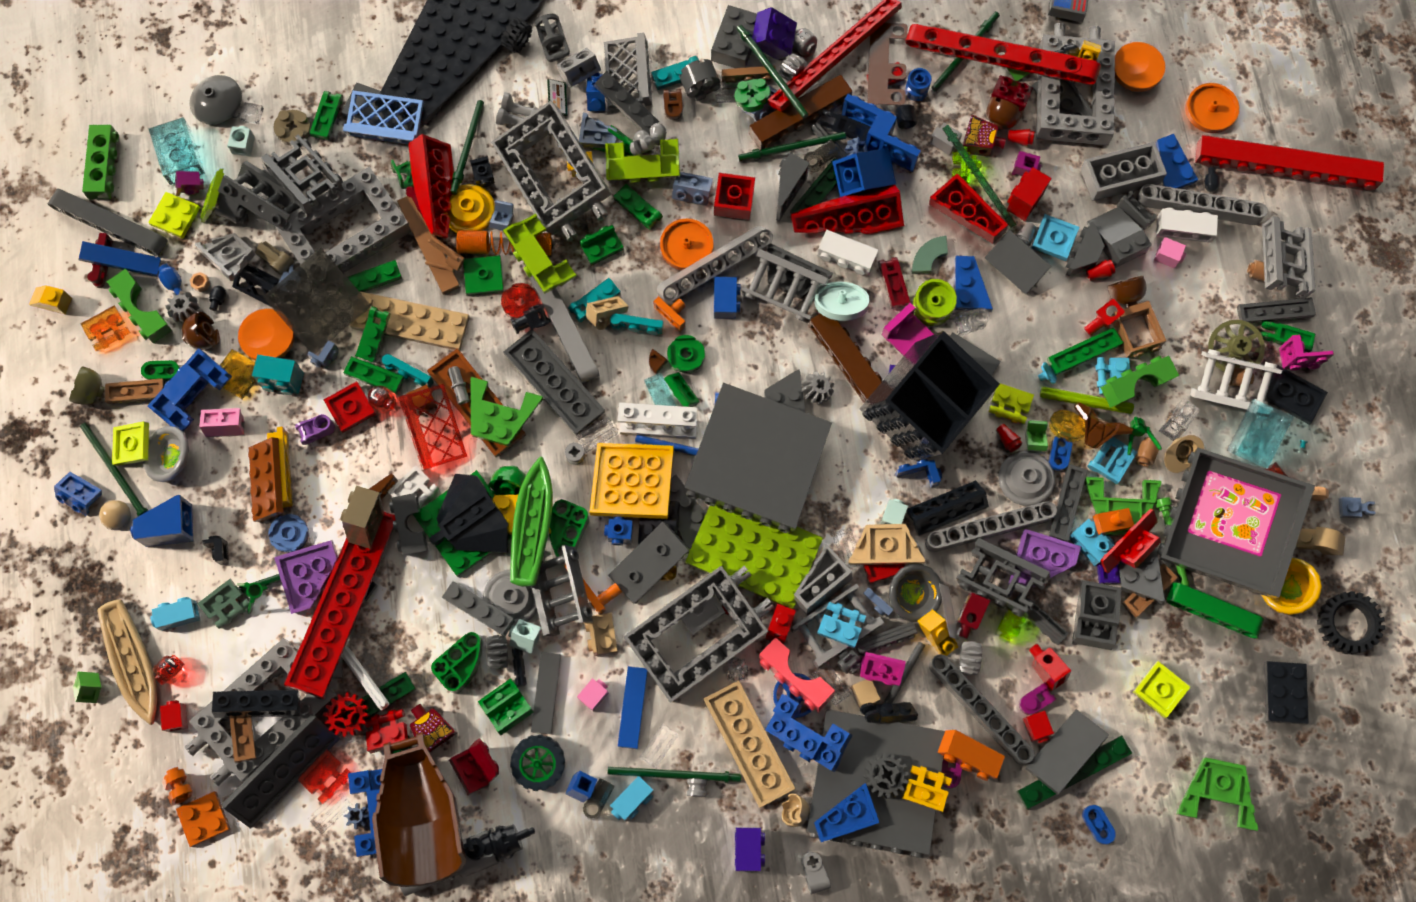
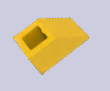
[1074,40,1101,68]
[917,609,958,656]

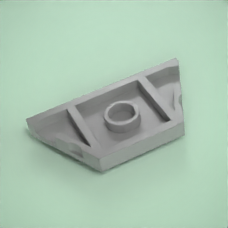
[195,233,255,281]

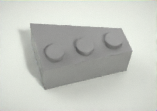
[794,544,853,616]

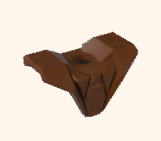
[1074,402,1133,449]

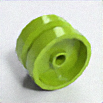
[912,279,957,327]

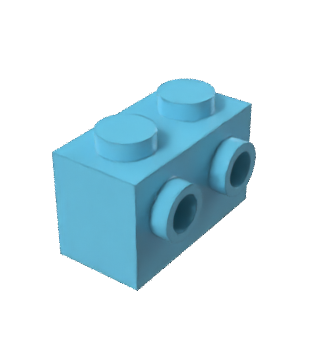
[1069,519,1114,566]

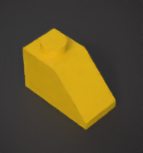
[29,285,72,315]

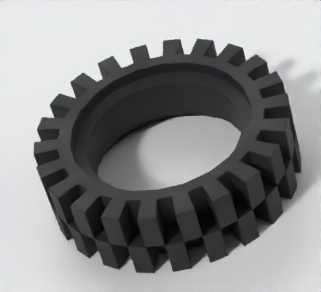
[1317,591,1385,655]

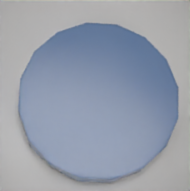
[268,514,309,553]

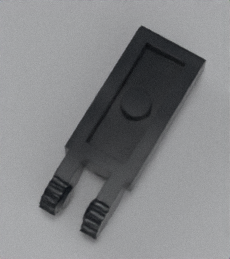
[819,109,871,143]
[860,702,918,723]

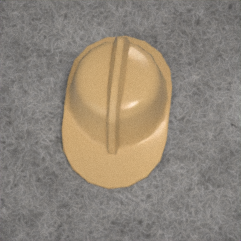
[1164,435,1204,473]

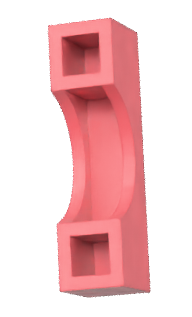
[759,637,835,713]

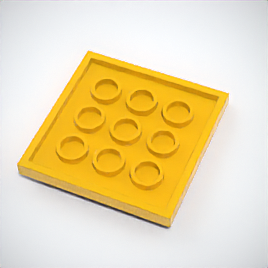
[589,443,674,519]

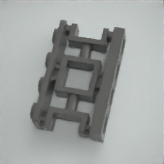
[261,134,344,215]
[956,538,1051,618]

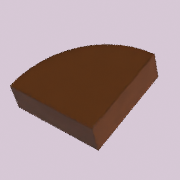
[649,349,668,375]

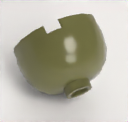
[69,366,105,405]

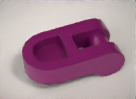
[1019,682,1057,715]
[941,756,962,789]

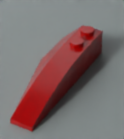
[408,134,454,239]
[791,185,904,234]

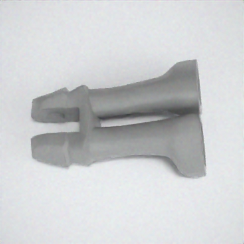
[496,92,538,125]
[630,123,667,156]

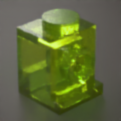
[995,610,1026,643]

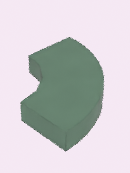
[912,236,948,274]

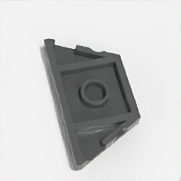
[767,243,833,299]
[764,370,805,412]
[1118,532,1165,604]

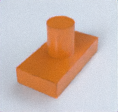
[653,296,686,332]
[1093,508,1134,535]

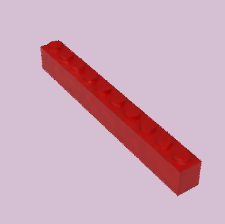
[1195,135,1384,190]

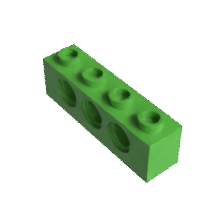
[82,125,119,200]

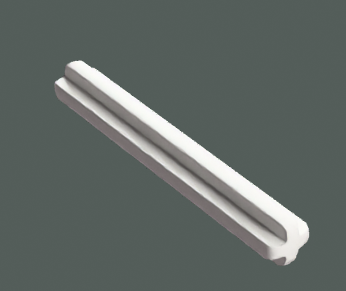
[341,646,389,710]

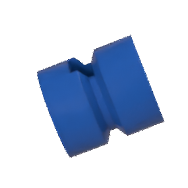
[905,68,932,101]

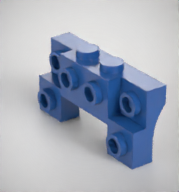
[148,348,232,432]
[765,694,853,772]
[348,769,382,857]

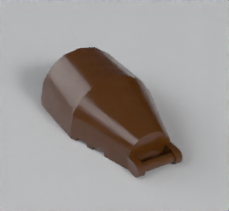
[372,732,466,887]

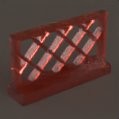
[398,384,467,471]

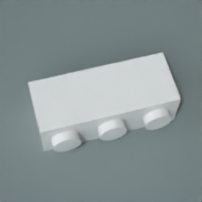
[1156,208,1218,243]
[817,230,878,275]

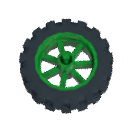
[510,734,565,791]

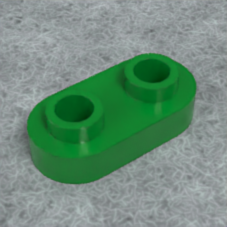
[141,360,180,381]

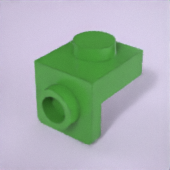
[1025,420,1048,451]

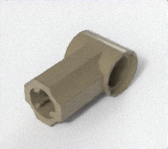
[255,241,295,276]

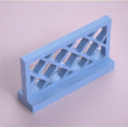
[343,90,424,144]

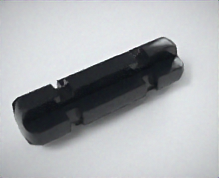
[512,648,527,687]

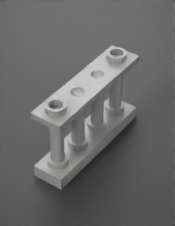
[741,249,829,322]
[791,584,884,669]

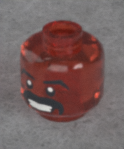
[368,385,396,413]
[153,655,185,685]

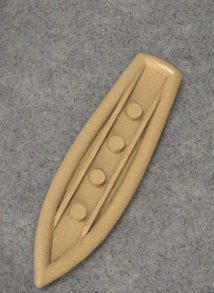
[97,599,157,725]

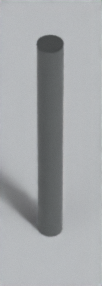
[883,642,925,704]

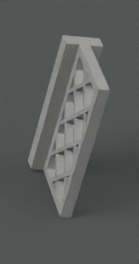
[604,32,652,108]

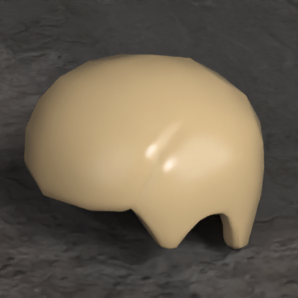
[99,500,131,530]
[781,794,810,827]

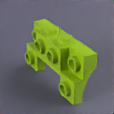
[605,139,680,183]
[503,213,576,294]

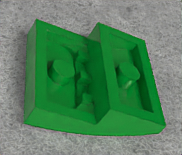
[478,678,534,736]

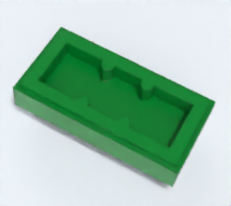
[664,372,699,407]

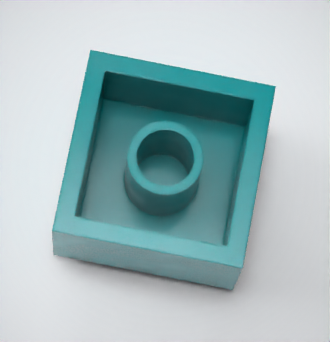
[252,354,304,395]

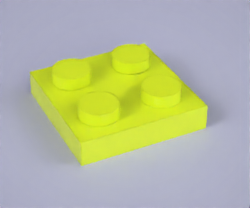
[148,192,200,239]
[112,421,149,466]
[1133,661,1190,718]

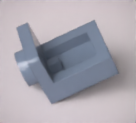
[489,200,514,231]
[307,340,339,368]

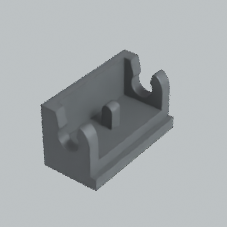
[1116,190,1157,230]

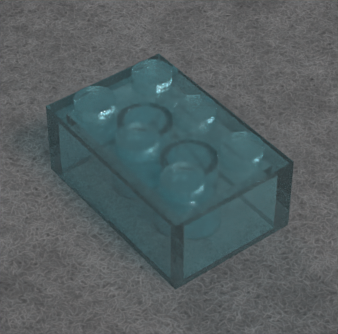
[148,117,205,185]
[1227,399,1294,469]

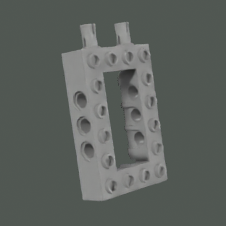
[1036,23,1115,145]
[491,101,612,241]
[623,566,775,703]
[184,638,338,786]

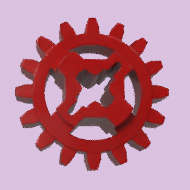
[324,692,370,738]

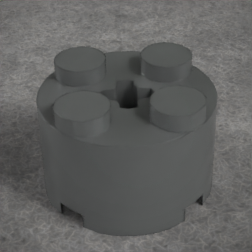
[679,59,721,101]
[215,187,251,224]

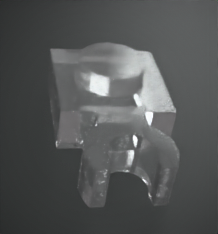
[232,102,264,124]

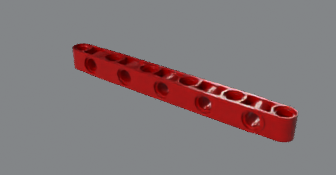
[905,24,1101,85]

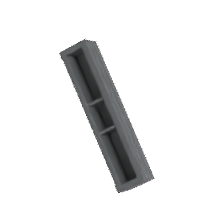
[1013,593,1069,645]
[855,622,917,656]

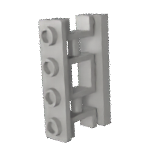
[1262,216,1316,299]

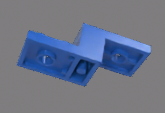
[842,94,921,172]

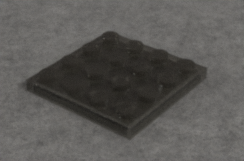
[263,248,372,354]

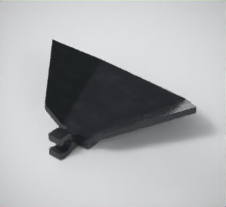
[429,474,509,553]

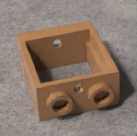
[1111,301,1166,358]

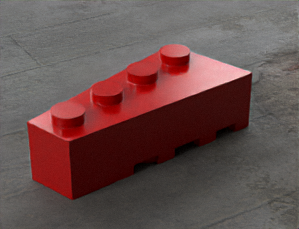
[929,173,1008,244]

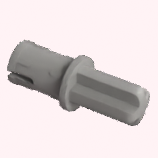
[448,366,470,405]

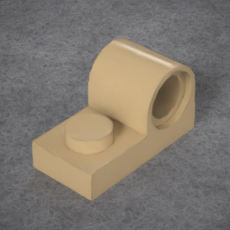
[586,296,628,330]

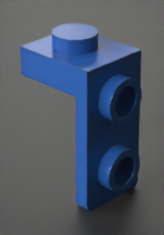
[586,72,606,111]
[895,459,942,488]

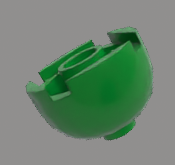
[488,466,526,495]

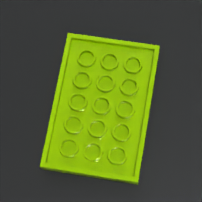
[685,505,823,609]

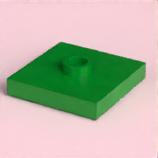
[463,255,504,296]

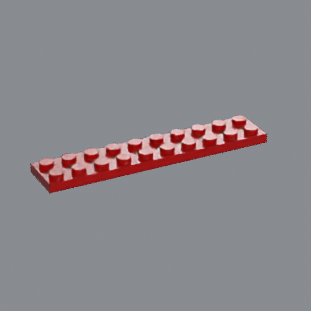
[284,512,396,699]

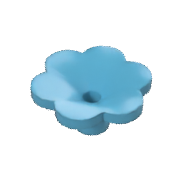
[1038,362,1057,384]

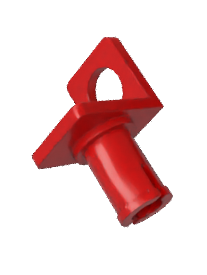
[1083,299,1125,337]

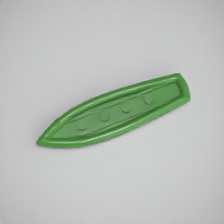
[510,456,553,587]

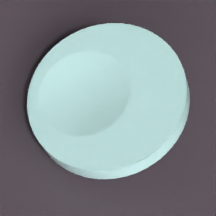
[814,282,869,321]

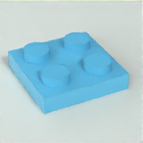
[1031,214,1079,261]

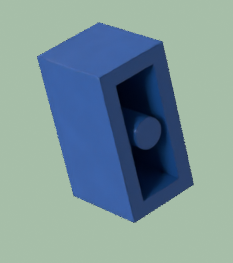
[714,277,741,319]

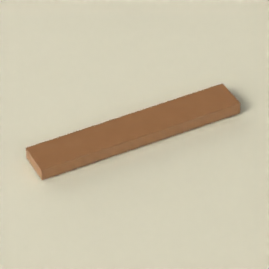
[397,196,460,295]

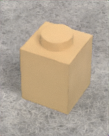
[851,680,880,708]

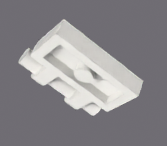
[387,466,439,516]

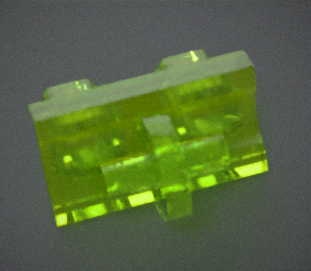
[952,146,982,184]

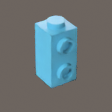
[150,597,200,631]
[610,776,654,821]

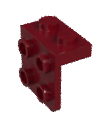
[449,738,499,796]

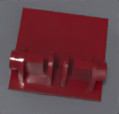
[990,75,1033,112]

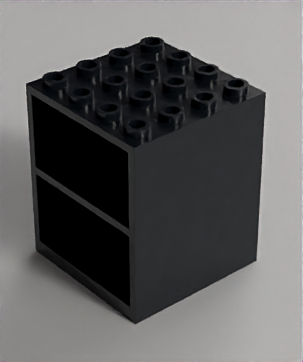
[859,331,1000,460]

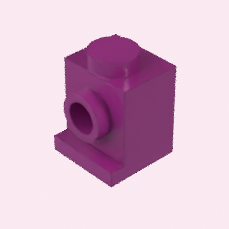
[1012,151,1042,176]
[175,171,204,196]

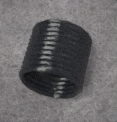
[895,104,917,129]

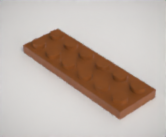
[427,348,526,458]

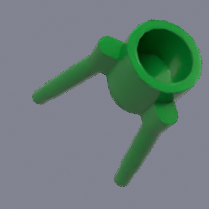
[592,125,634,157]
[1127,417,1162,455]
[236,582,270,614]

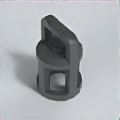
[535,13,570,62]

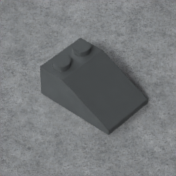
[776,152,810,221]
[1087,207,1152,268]

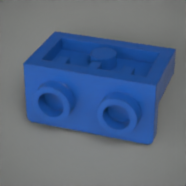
[54,472,102,516]

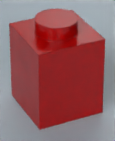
[160,700,188,732]
[1023,710,1054,743]

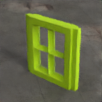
[200,168,224,223]

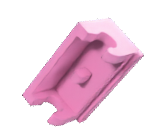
[199,408,244,437]

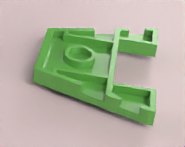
[471,377,543,447]
[1085,477,1161,537]
[1176,757,1258,831]

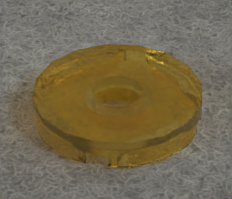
[1049,410,1085,442]

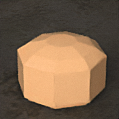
[190,272,210,292]
[1311,487,1329,501]

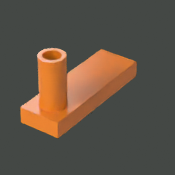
[564,564,622,614]

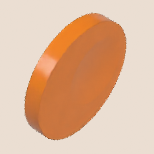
[1115,42,1165,92]
[1185,83,1239,133]
[660,218,713,270]
[238,309,295,361]

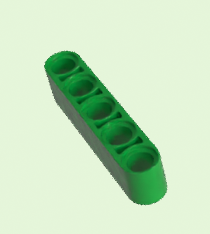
[1166,582,1264,639]

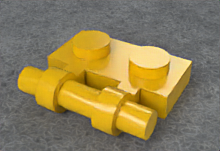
[902,765,952,812]

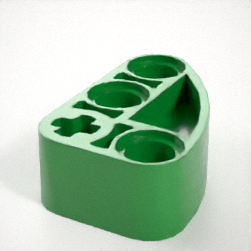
[549,499,589,557]
[431,632,483,694]

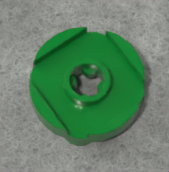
[734,78,771,112]
[667,335,705,373]

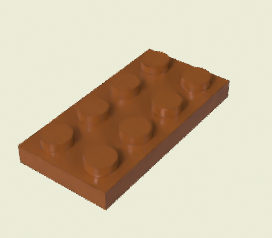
[248,437,283,522]

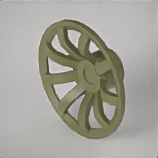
[1208,320,1265,372]

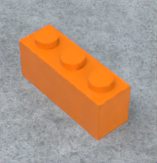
[937,730,1005,781]

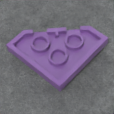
[1008,529,1081,587]
[274,540,338,614]

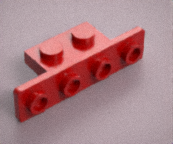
[1100,509,1161,573]

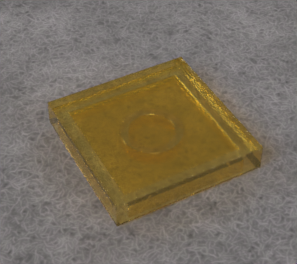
[220,349,256,400]

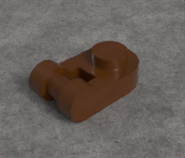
[663,89,683,120]

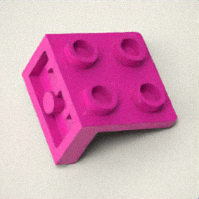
[881,303,934,356]
[1279,335,1334,371]
[860,652,905,686]

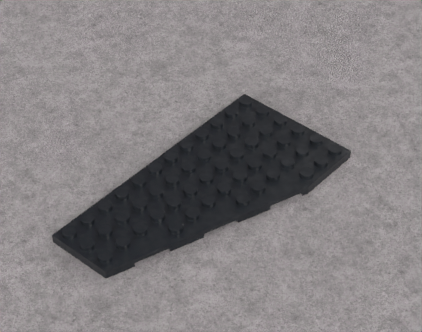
[375,0,544,125]

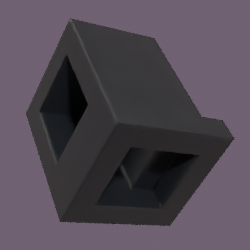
[470,156,495,188]

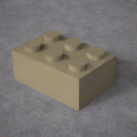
[340,485,384,549]

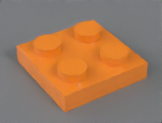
[176,791,231,847]

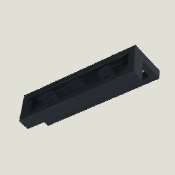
[232,264,311,319]
[907,480,989,536]

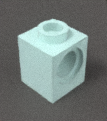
[227,126,255,157]
[880,499,908,524]
[508,619,541,654]

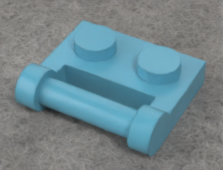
[1087,437,1137,484]

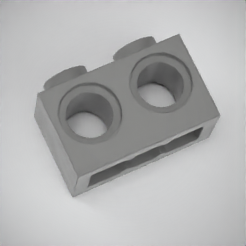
[556,48,601,87]

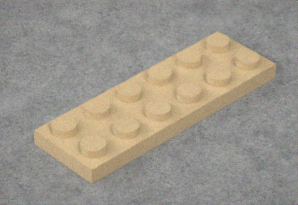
[350,292,469,351]
[703,680,795,808]

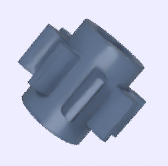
[844,137,867,156]
[343,803,369,829]

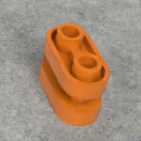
[162,767,193,805]

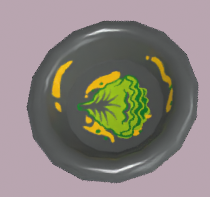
[889,564,942,622]

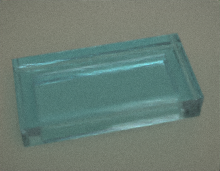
[644,373,676,406]

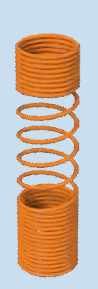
[456,230,552,256]

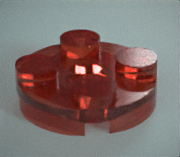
[501,283,539,319]

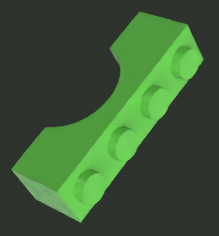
[106,269,173,344]
[1100,356,1179,408]

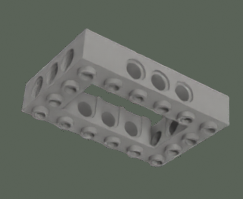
[275,166,412,289]

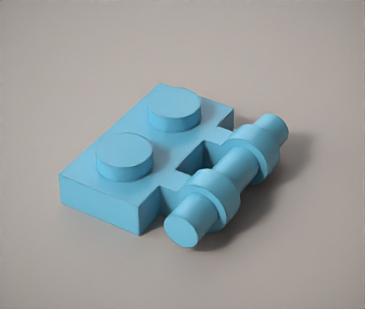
[1095,357,1130,395]
[817,602,866,648]

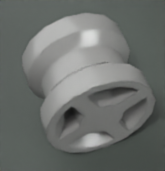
[565,442,585,465]
[687,779,707,797]

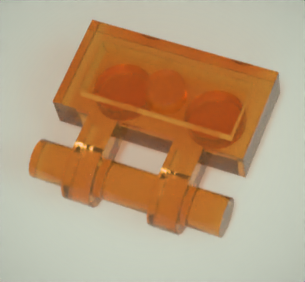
[80,305,131,352]

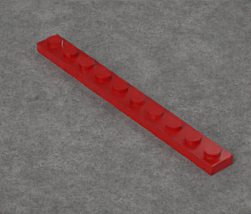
[767,0,902,112]

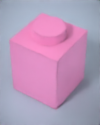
[1154,237,1186,268]
[577,678,609,712]

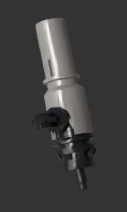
[400,824,535,896]

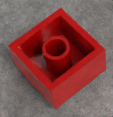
[1007,167,1052,221]
[714,173,755,220]

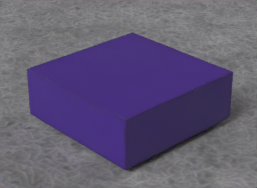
[1097,564,1120,584]

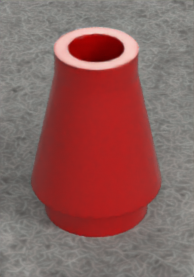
[1007,129,1035,147]
[1086,259,1116,281]
[996,424,1023,452]

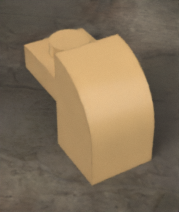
[1296,527,1346,556]

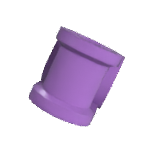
[295,414,335,445]

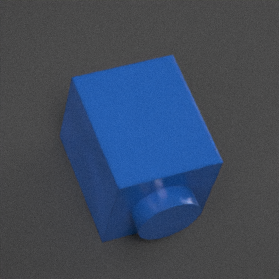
[565,771,598,803]

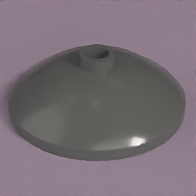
[189,75,242,125]

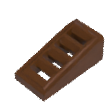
[369,473,398,501]

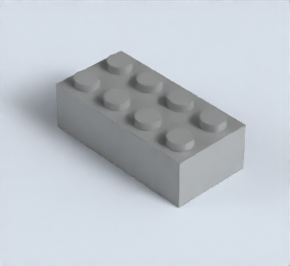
[1080,142,1167,201]

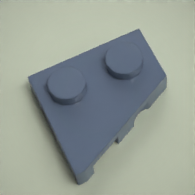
[579,113,617,148]

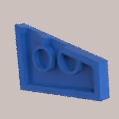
[954,255,993,312]

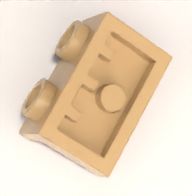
[585,613,618,656]

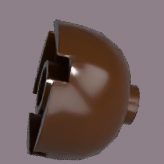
[986,97,1024,131]
[1108,276,1147,307]
[182,311,220,350]

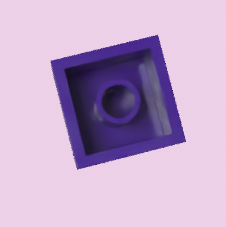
[752,7,797,60]
[735,828,765,871]

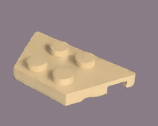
[848,524,925,565]

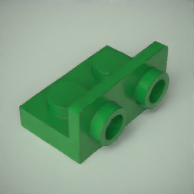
[580,225,624,266]

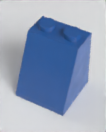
[832,148,896,197]
[130,495,194,547]

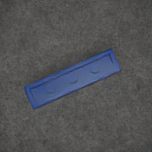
[79,241,161,277]
[618,666,647,749]

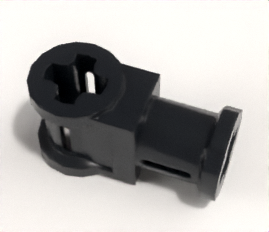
[510,304,550,334]

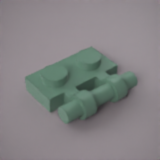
[197,578,250,629]

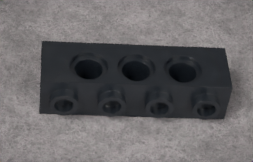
[212,690,301,718]

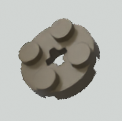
[273,109,311,146]

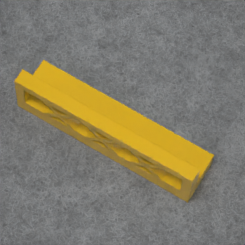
[267,427,293,508]

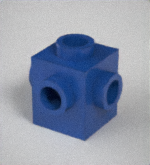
[604,517,633,546]

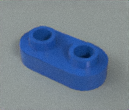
[1049,433,1073,471]
[1082,805,1116,844]

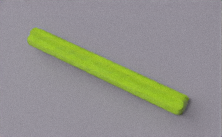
[1040,387,1134,414]

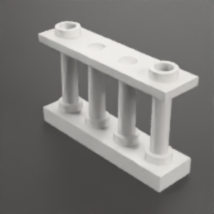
[1190,349,1282,415]
[618,403,697,439]

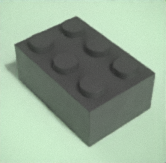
[711,5,757,68]

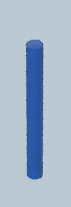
[635,435,699,456]

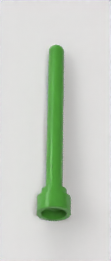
[1155,497,1190,587]

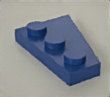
[1156,134,1198,189]
[814,783,880,843]

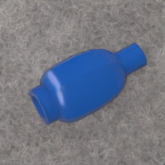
[158,264,182,295]

